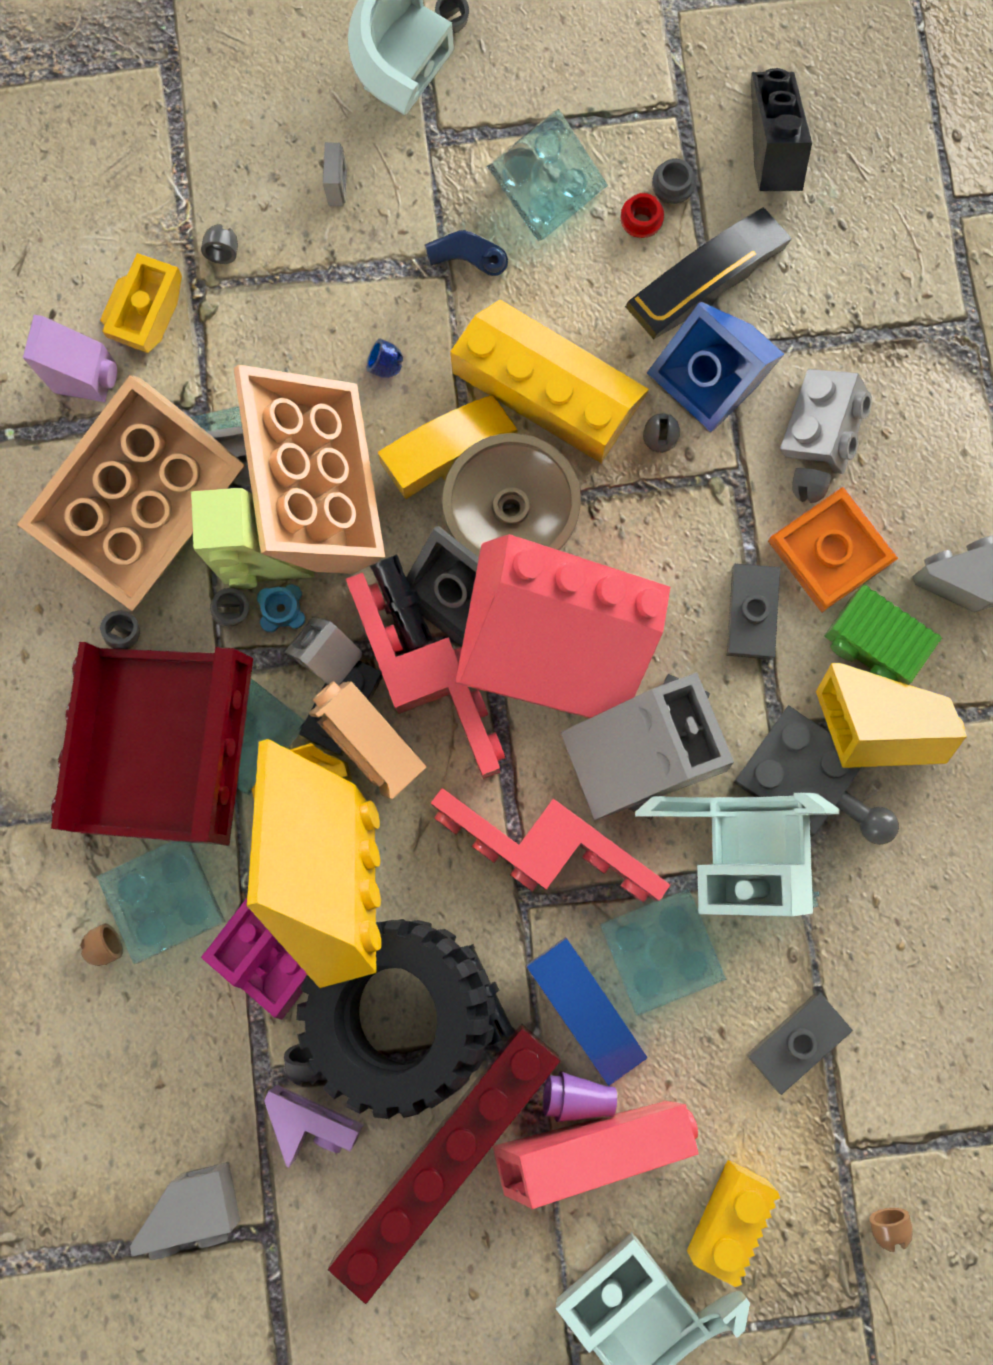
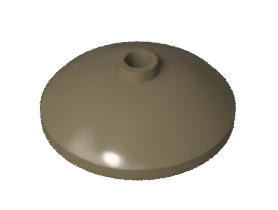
[442,433,581,557]

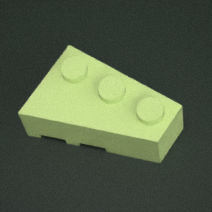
[191,488,314,589]

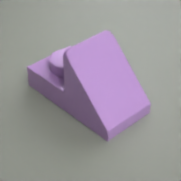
[264,1085,364,1168]

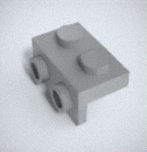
[780,369,872,474]

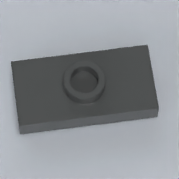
[726,563,780,660]
[746,992,853,1095]

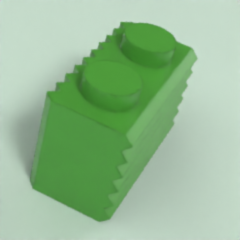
[824,584,942,685]

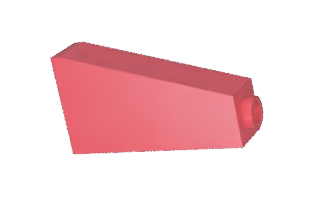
[492,1101,699,1209]

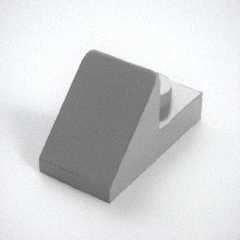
[284,617,362,686]

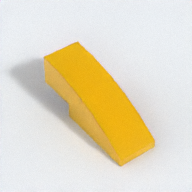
[378,395,518,499]

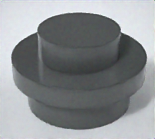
[652,158,696,204]

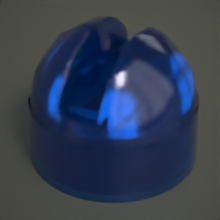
[366,338,403,378]

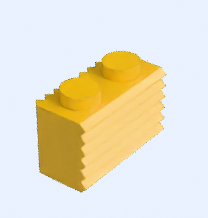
[687,1160,780,1287]

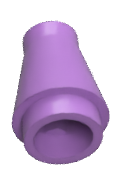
[543,1071,617,1122]

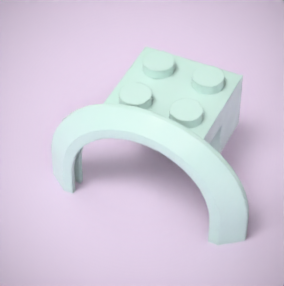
[348,0,454,115]
[635,793,839,916]
[556,1232,750,1365]

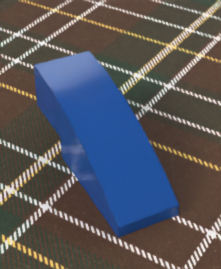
[526,937,648,1086]

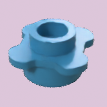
[257,584,306,633]

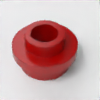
[620,193,664,238]

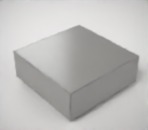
[323,142,347,206]

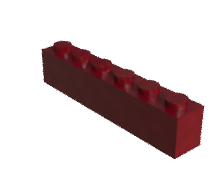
[327,1023,561,1304]

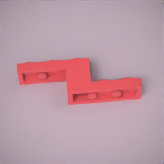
[346,572,505,779]
[431,788,670,903]

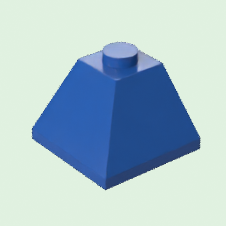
[647,302,784,432]

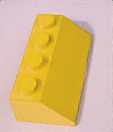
[450,300,649,464]

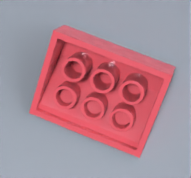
[455,534,671,719]

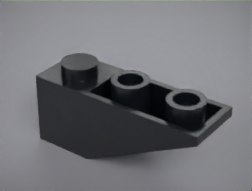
[751,68,812,191]

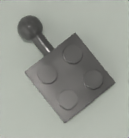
[734,705,899,845]

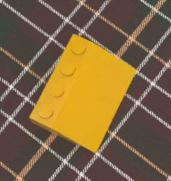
[247,739,381,988]

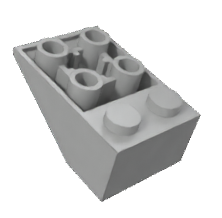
[561,673,734,821]

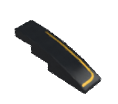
[625,207,792,340]

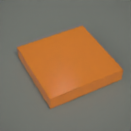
[768,487,898,613]

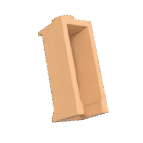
[308,681,427,799]

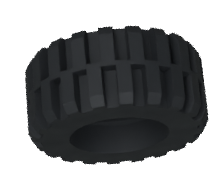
[296,919,495,1119]

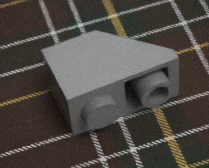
[912,535,993,613]
[130,1162,240,1260]

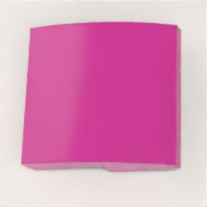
[201,898,307,1020]

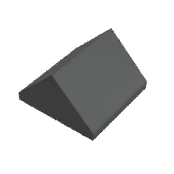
[406,526,479,647]

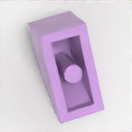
[23,315,117,402]

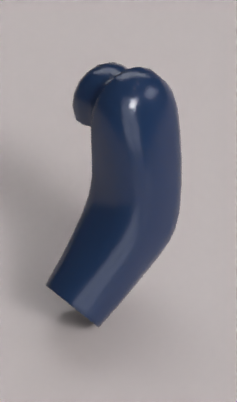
[424,230,508,276]

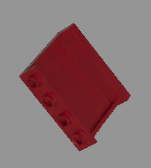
[51,642,253,846]

